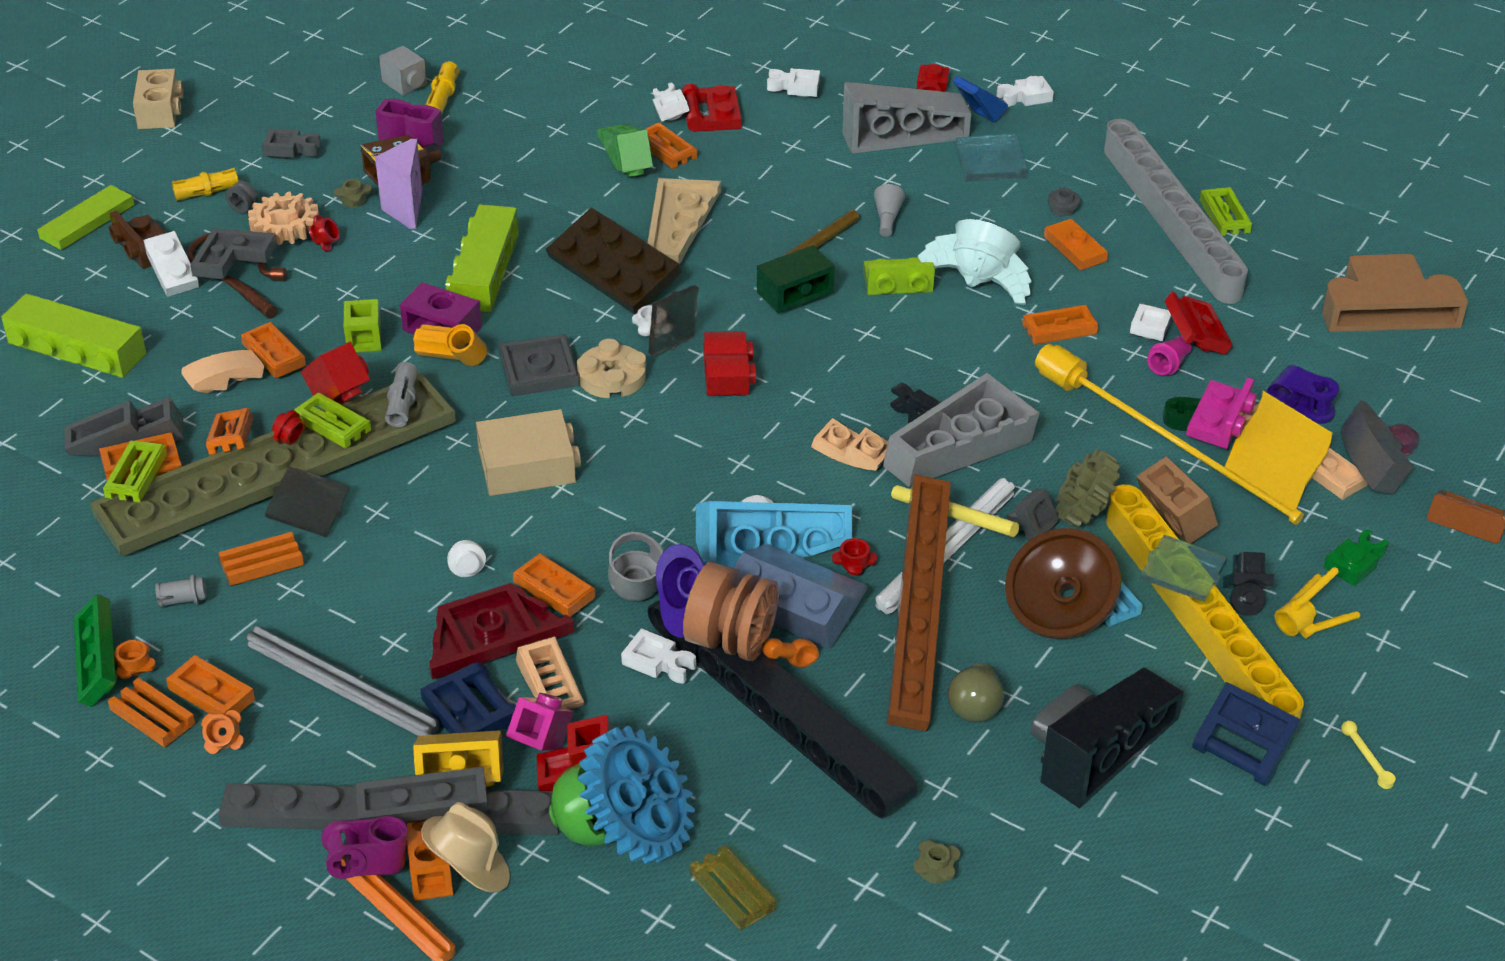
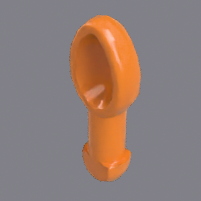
[763,638,819,668]

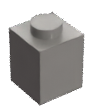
[379,45,427,96]

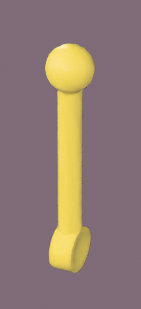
[1341,721,1396,789]

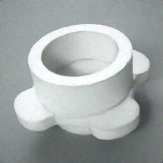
[632,305,670,336]

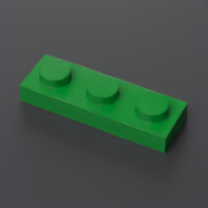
[74,594,117,707]

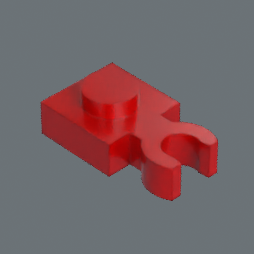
[917,64,950,92]

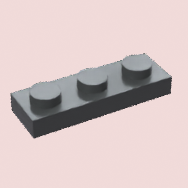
[355,767,488,822]

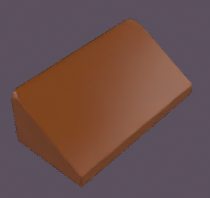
[1427,489,1505,543]

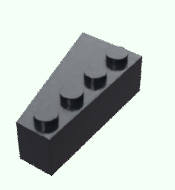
[1040,667,1184,809]

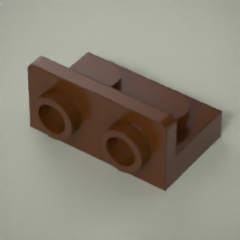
[108,211,165,269]

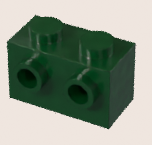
[757,245,835,313]

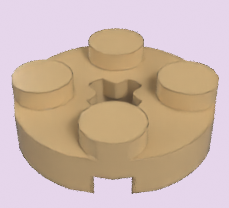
[577,339,646,398]

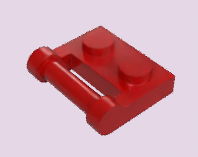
[682,83,741,132]

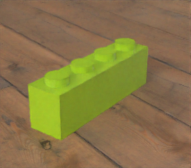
[446,204,519,312]
[1,293,146,378]

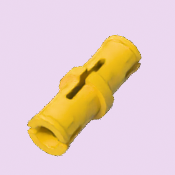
[171,168,239,201]

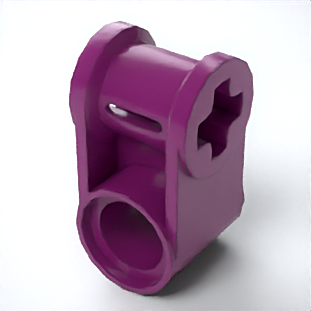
[321,816,408,879]

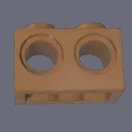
[1136,456,1218,545]

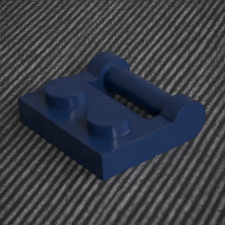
[420,662,516,734]
[1192,682,1302,786]

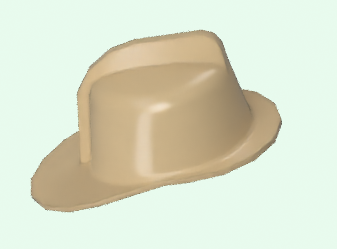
[421,802,510,892]

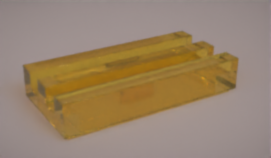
[690,845,776,931]

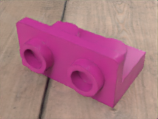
[1186,377,1257,449]

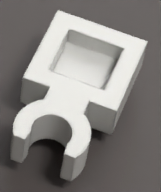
[767,68,820,98]
[997,76,1054,107]
[652,83,690,121]
[621,628,696,684]

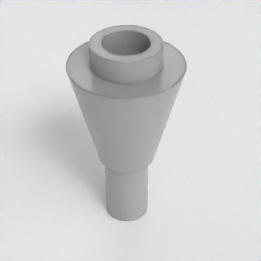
[874,184,905,237]

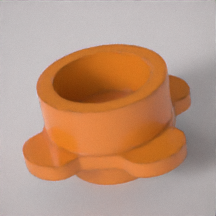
[114,640,156,679]
[201,710,245,754]

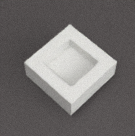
[1130,304,1172,341]

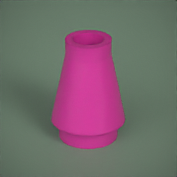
[1147,336,1192,376]

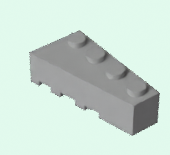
[842,82,971,154]
[883,373,1040,487]

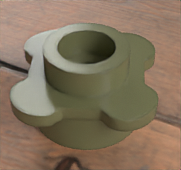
[334,179,372,207]
[913,840,960,884]

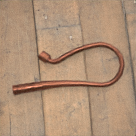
[187,233,287,319]

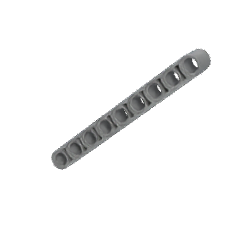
[1104,118,1248,304]

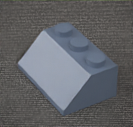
[733,544,867,650]

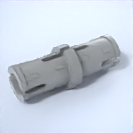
[385,362,418,427]

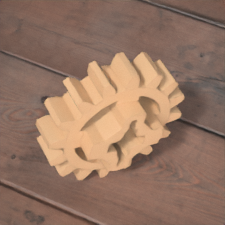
[248,192,319,245]

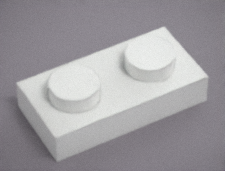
[143,231,199,297]

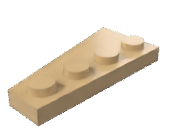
[648,178,721,264]

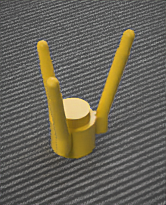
[1274,567,1361,639]

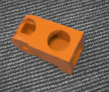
[407,821,453,901]

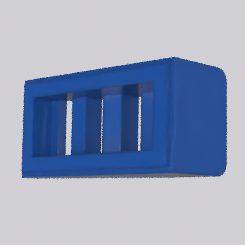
[953,76,1008,123]

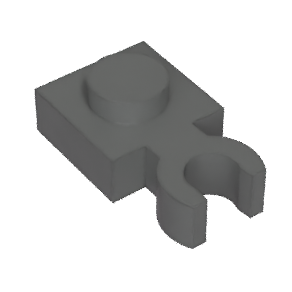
[262,128,321,159]

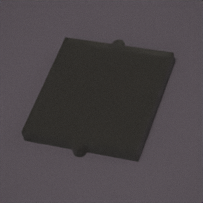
[648,285,699,356]
[265,466,350,538]

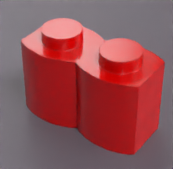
[703,331,756,396]

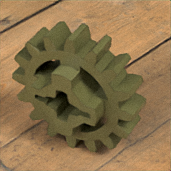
[1055,449,1121,527]

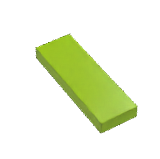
[37,185,135,250]

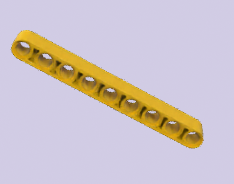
[1106,484,1304,737]

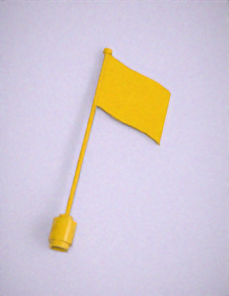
[1035,344,1332,525]

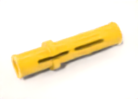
[425,61,460,115]

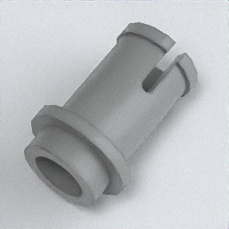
[155,574,207,608]

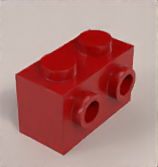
[301,341,370,409]

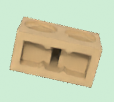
[133,69,184,129]

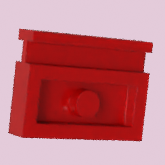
[1164,291,1233,355]

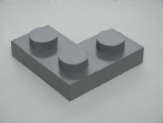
[190,228,277,279]

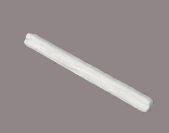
[875,478,1015,615]

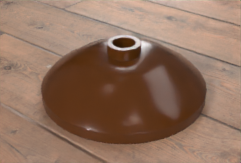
[1005,528,1121,639]

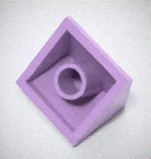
[375,139,423,229]

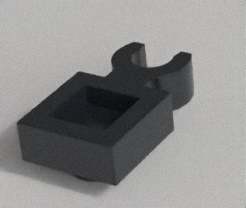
[890,382,941,423]

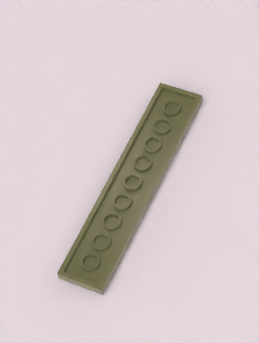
[90,373,456,557]

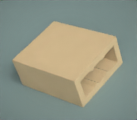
[476,409,581,496]

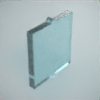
[1140,535,1227,602]

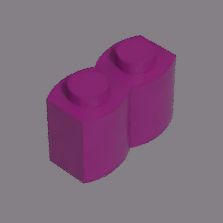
[375,99,444,147]

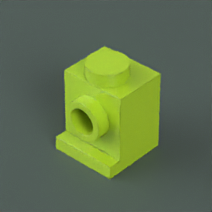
[343,299,382,353]

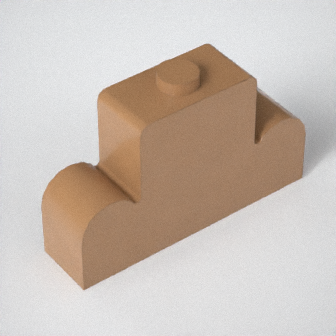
[1322,254,1468,332]

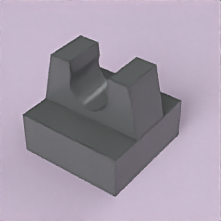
[1006,489,1059,540]

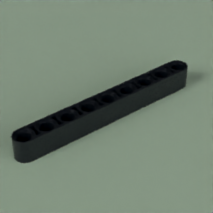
[647,600,918,819]

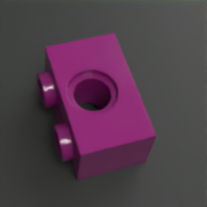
[400,282,482,335]

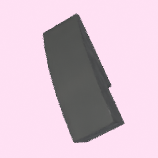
[65,397,184,456]
[1341,400,1414,494]

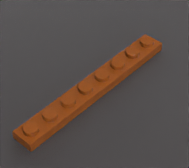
[886,475,951,731]

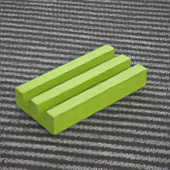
[1199,187,1252,236]
[294,392,371,449]
[103,440,167,503]

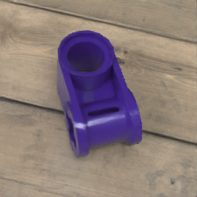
[1266,365,1339,424]

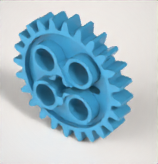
[578,726,695,864]

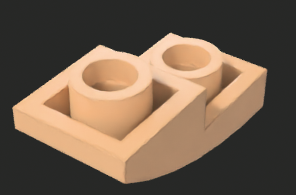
[181,350,264,393]
[811,418,888,471]

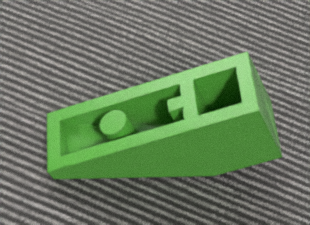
[596,124,653,176]

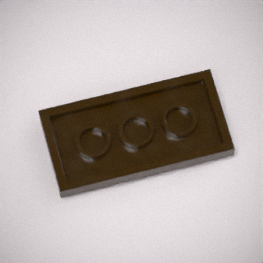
[546,207,682,315]

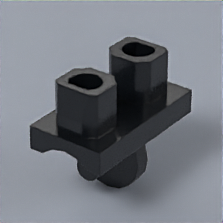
[1223,552,1274,615]

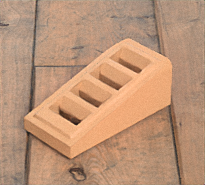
[516,637,584,710]

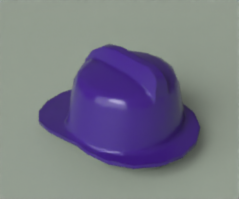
[655,544,708,638]

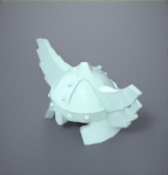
[918,219,1032,305]

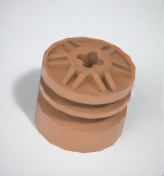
[683,561,779,661]

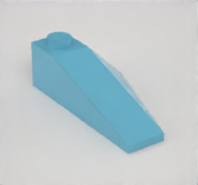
[696,501,852,568]

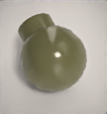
[948,663,1004,722]

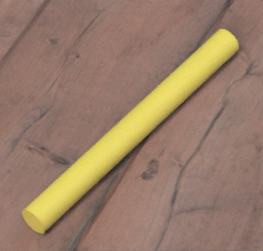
[891,485,1019,537]

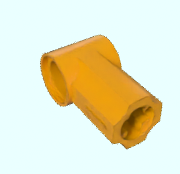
[413,324,487,366]

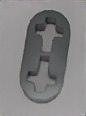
[1031,684,1095,744]

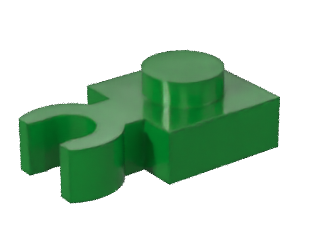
[1323,530,1388,586]

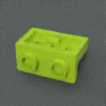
[863,257,935,295]

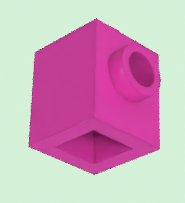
[506,693,574,751]

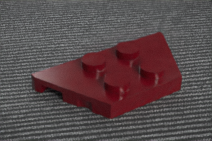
[429,583,574,680]

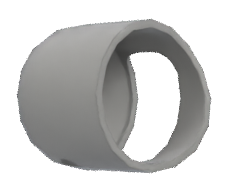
[608,531,663,602]

